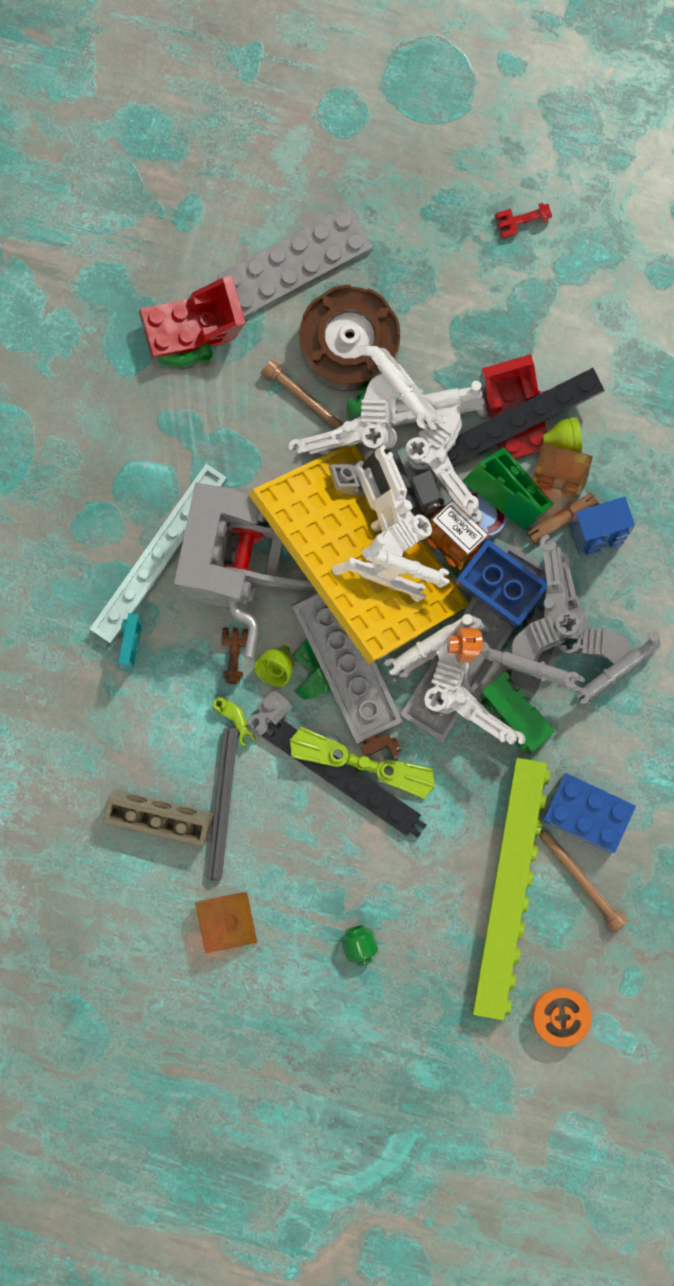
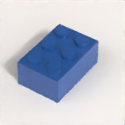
[569,497,635,556]
[455,539,547,630]
[542,773,636,854]

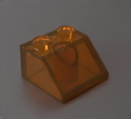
[195,892,258,954]

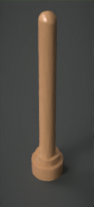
[261,358,357,445]
[540,829,629,933]

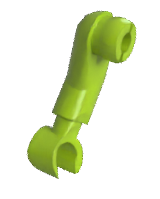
[213,697,256,747]

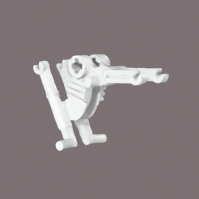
[289,345,446,455]
[391,381,488,525]
[332,445,449,602]
[384,614,525,745]

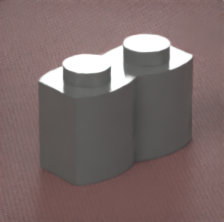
[410,471,446,521]

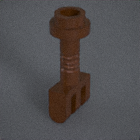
[222,628,248,684]

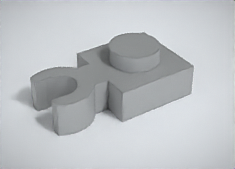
[247,689,293,736]

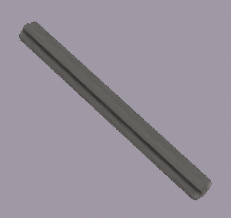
[207,728,238,881]

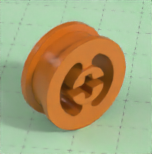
[532,988,591,1047]

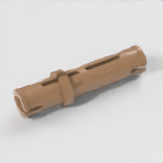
[526,492,599,545]

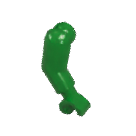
[157,344,213,368]

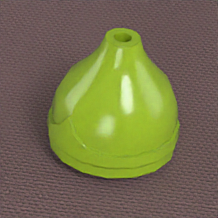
[542,417,582,456]
[254,645,294,687]

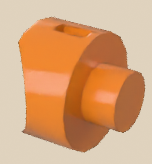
[446,627,483,663]

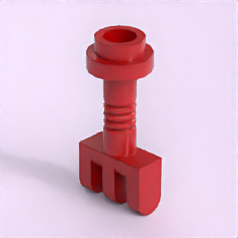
[494,202,552,239]

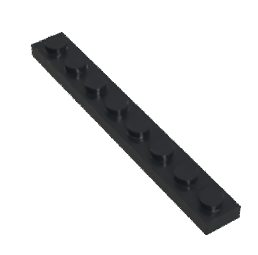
[422,368,605,468]

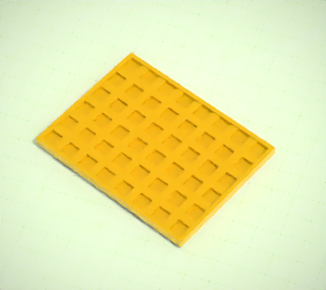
[248,445,469,665]

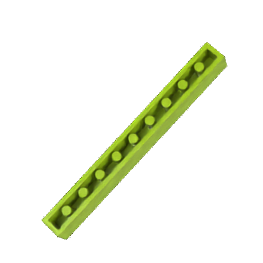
[472,758,551,1020]

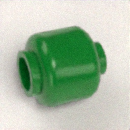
[341,925,378,966]

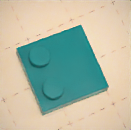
[118,613,143,671]

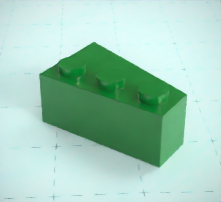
[462,448,554,530]
[479,671,555,754]

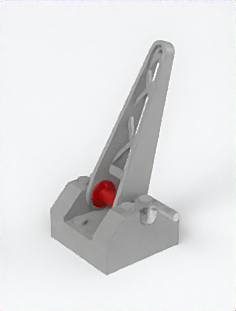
[174,482,317,658]

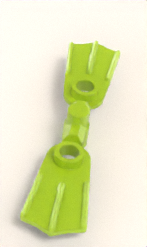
[289,727,435,800]

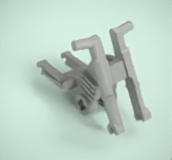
[481,535,585,692]
[558,552,660,707]

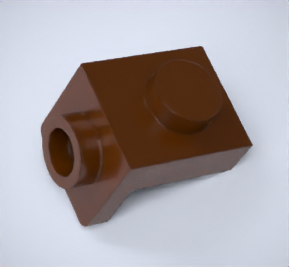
[360,734,402,761]

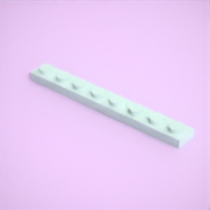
[90,464,227,644]

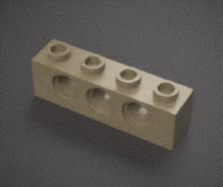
[103,789,214,847]

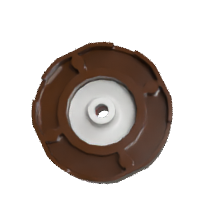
[299,285,400,390]

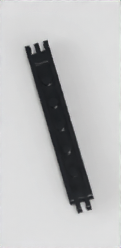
[261,719,427,838]

